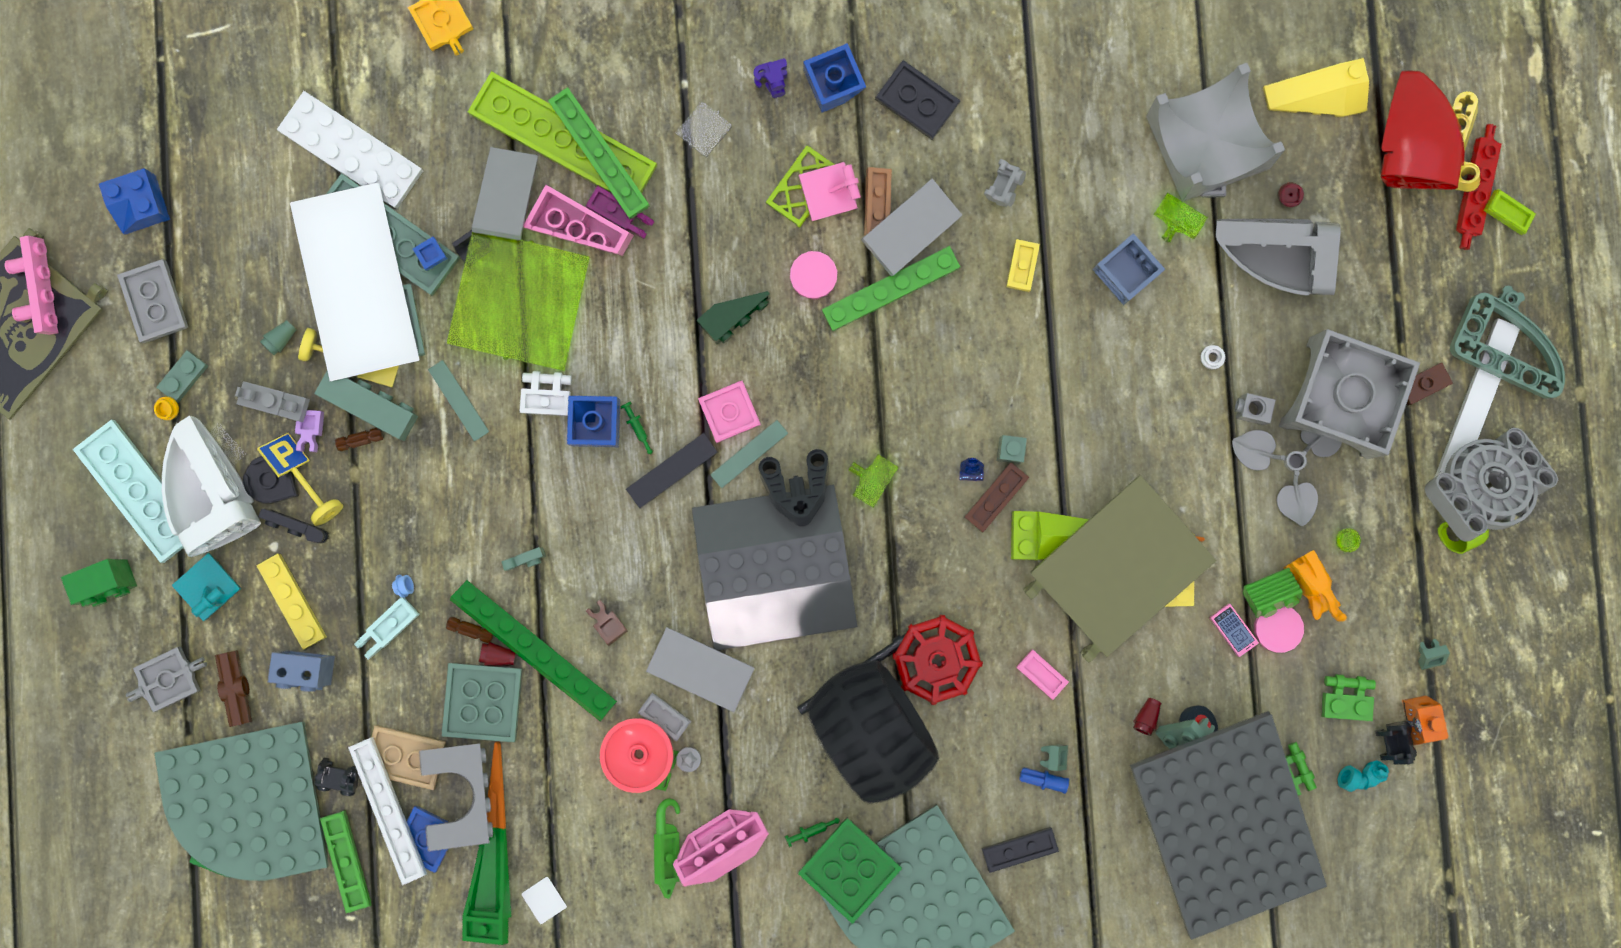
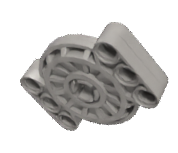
[1425,428,1558,541]

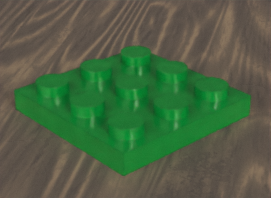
[798,817,902,924]

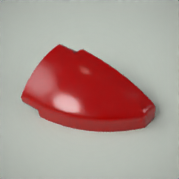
[1380,71,1465,190]

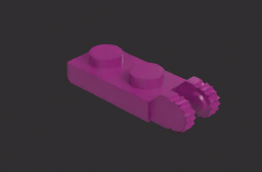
[585,186,655,239]

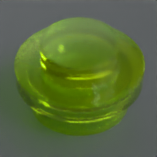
[1336,528,1361,552]

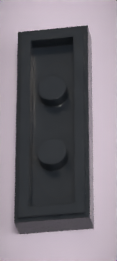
[981,827,1059,873]

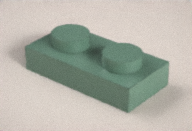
[156,350,208,403]

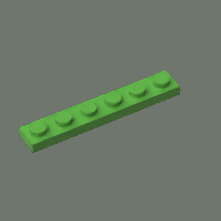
[548,87,650,219]
[822,246,960,332]

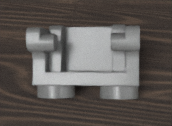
[984,159,1026,207]

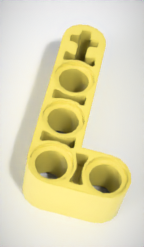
[1453,92,1480,192]

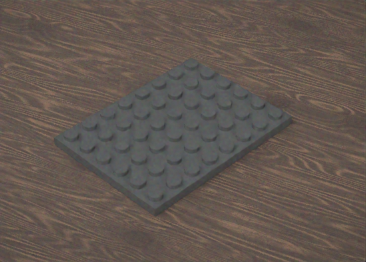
[1130,711,1327,940]

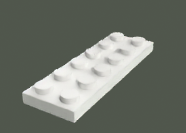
[277,91,423,210]

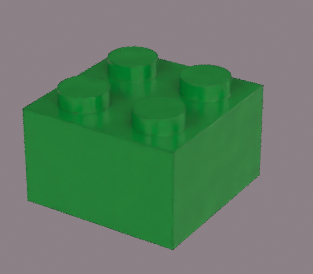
[61,559,137,607]

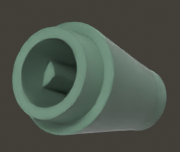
[260,320,297,355]

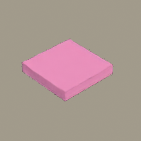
[698,381,761,443]

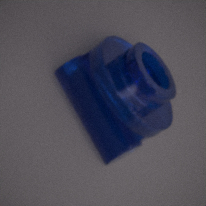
[959,458,984,481]

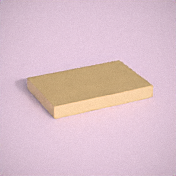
[371,725,447,790]

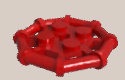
[892,614,983,705]

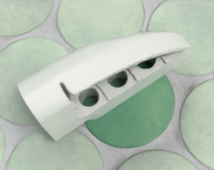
[162,416,261,557]

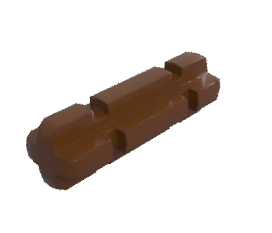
[335,427,384,451]
[446,617,493,643]

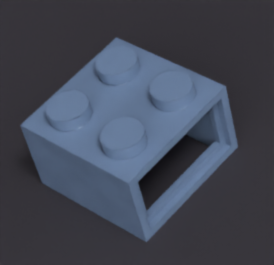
[1092,233,1165,305]
[268,650,335,692]

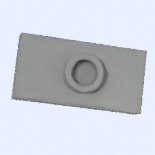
[637,692,691,742]

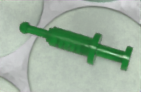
[620,401,653,454]
[785,818,840,847]

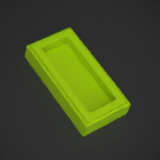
[1483,189,1536,235]

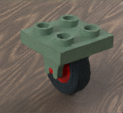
[1155,705,1218,749]

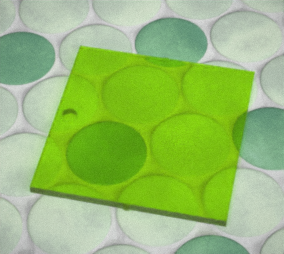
[446,232,590,371]

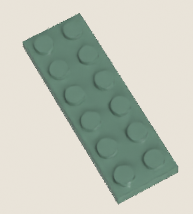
[327,173,460,296]

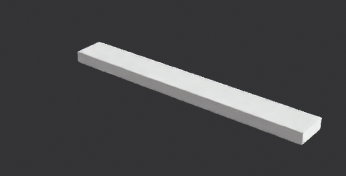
[1434,318,1520,488]

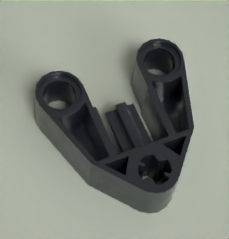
[759,449,829,526]

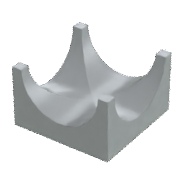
[1146,63,1285,202]
[1278,329,1420,459]

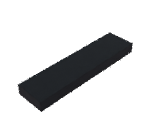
[626,433,718,509]

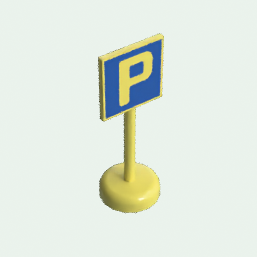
[257,433,343,526]

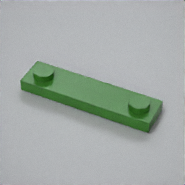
[320,810,372,913]

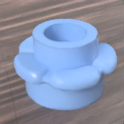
[392,575,414,598]

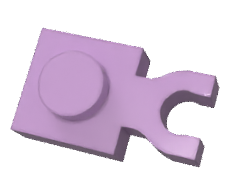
[295,410,324,453]

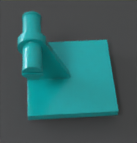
[172,553,242,621]

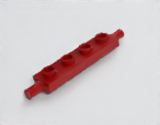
[1456,124,1502,250]

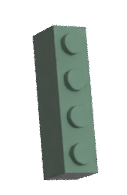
[314,371,418,441]

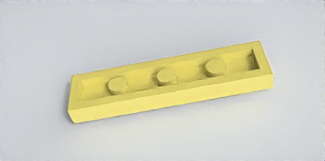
[257,554,327,650]

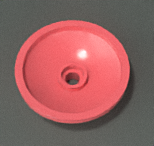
[600,718,673,793]

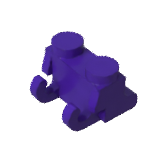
[753,58,787,98]

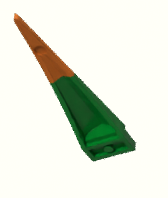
[462,741,511,945]

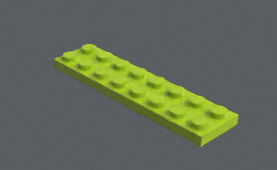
[468,71,658,193]

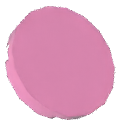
[790,251,837,299]
[1254,607,1304,653]

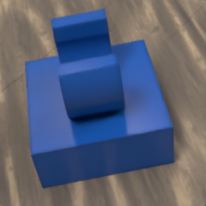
[413,236,448,271]

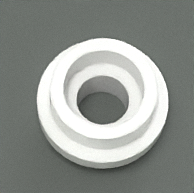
[1201,345,1225,369]

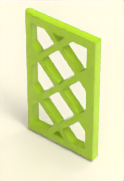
[766,145,835,227]

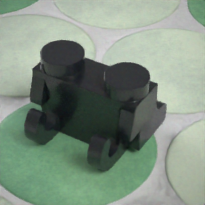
[1375,721,1417,765]
[315,757,359,796]

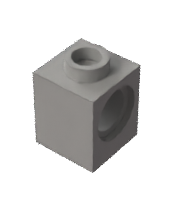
[1234,393,1276,425]

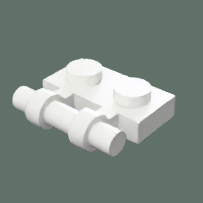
[520,371,572,416]

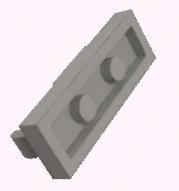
[235,381,310,422]

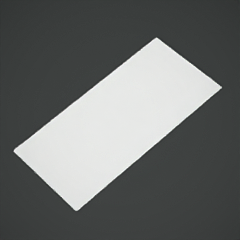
[290,183,419,381]

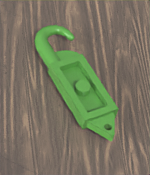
[654,798,680,899]

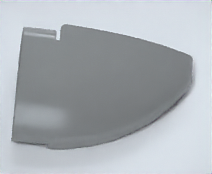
[1216,219,1341,295]

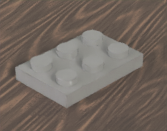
[117,259,189,343]

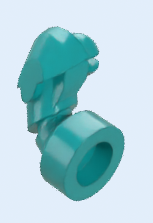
[1337,760,1389,792]

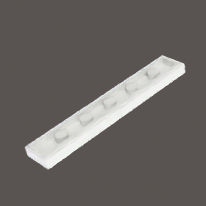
[348,737,427,885]

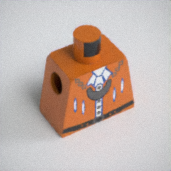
[1402,696,1448,746]

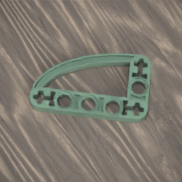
[1450,293,1565,399]

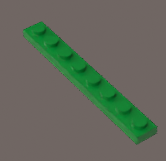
[450,580,617,722]

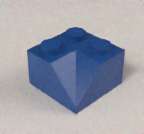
[803,43,866,113]
[99,168,170,235]
[567,396,620,448]

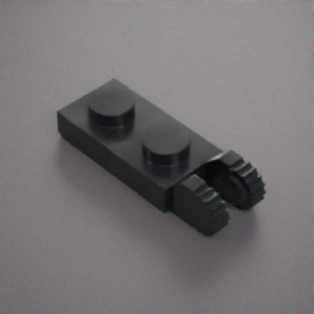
[258,508,329,543]

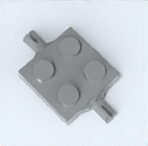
[126,647,207,712]

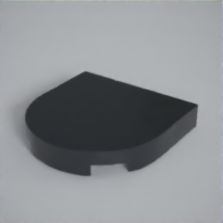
[243,456,299,504]

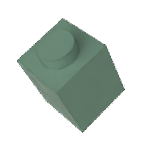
[996,435,1027,464]

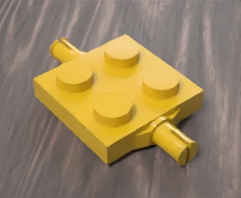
[408,0,473,55]

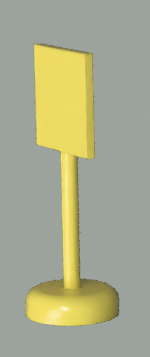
[298,328,399,387]

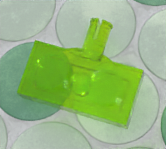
[1153,192,1208,243]
[848,454,898,508]

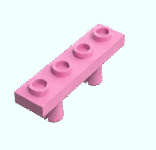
[5,236,58,335]

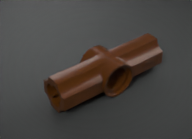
[215,650,252,727]

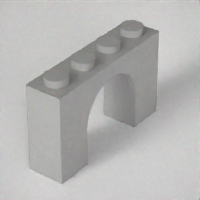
[419,744,493,851]

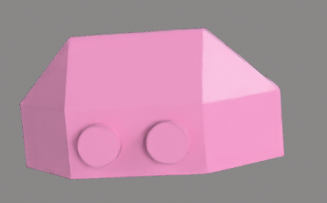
[673,809,769,886]

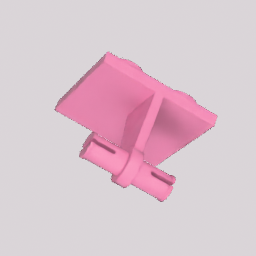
[798,162,861,221]

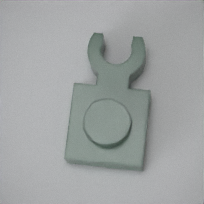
[501,547,546,571]

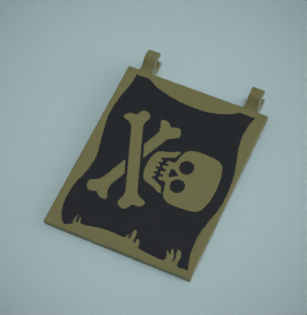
[0,228,108,420]

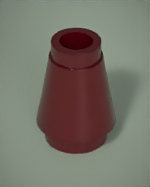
[479,642,515,666]
[1133,698,1162,736]

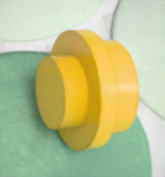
[154,396,179,421]

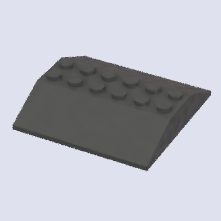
[692,485,858,650]

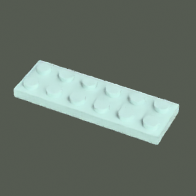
[73,419,184,563]

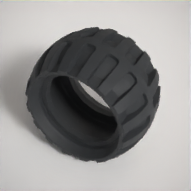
[807,660,940,804]

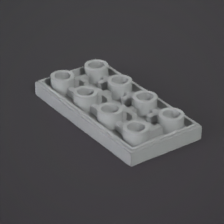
[472,147,538,240]
[861,178,962,277]
[646,627,755,712]

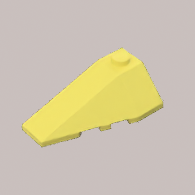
[1263,58,1369,117]

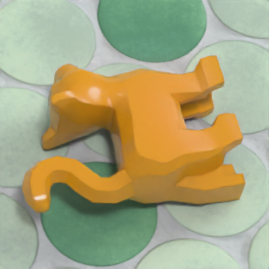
[1283,550,1347,622]

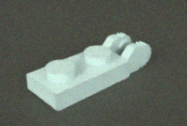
[354,597,420,660]

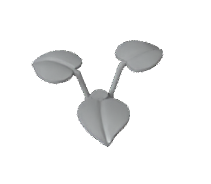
[1232,430,1342,526]

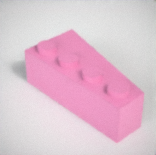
[524,185,634,256]

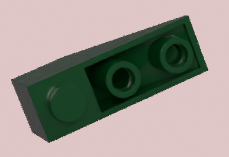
[697,291,770,344]

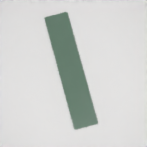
[428,360,489,441]
[711,420,788,488]

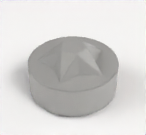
[676,747,701,772]

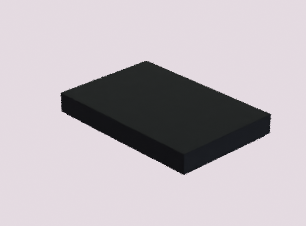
[875,60,960,140]

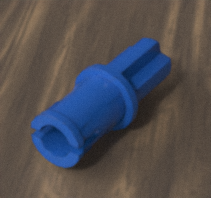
[1019,767,1069,794]

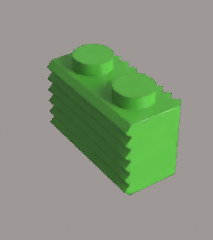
[1243,568,1303,618]

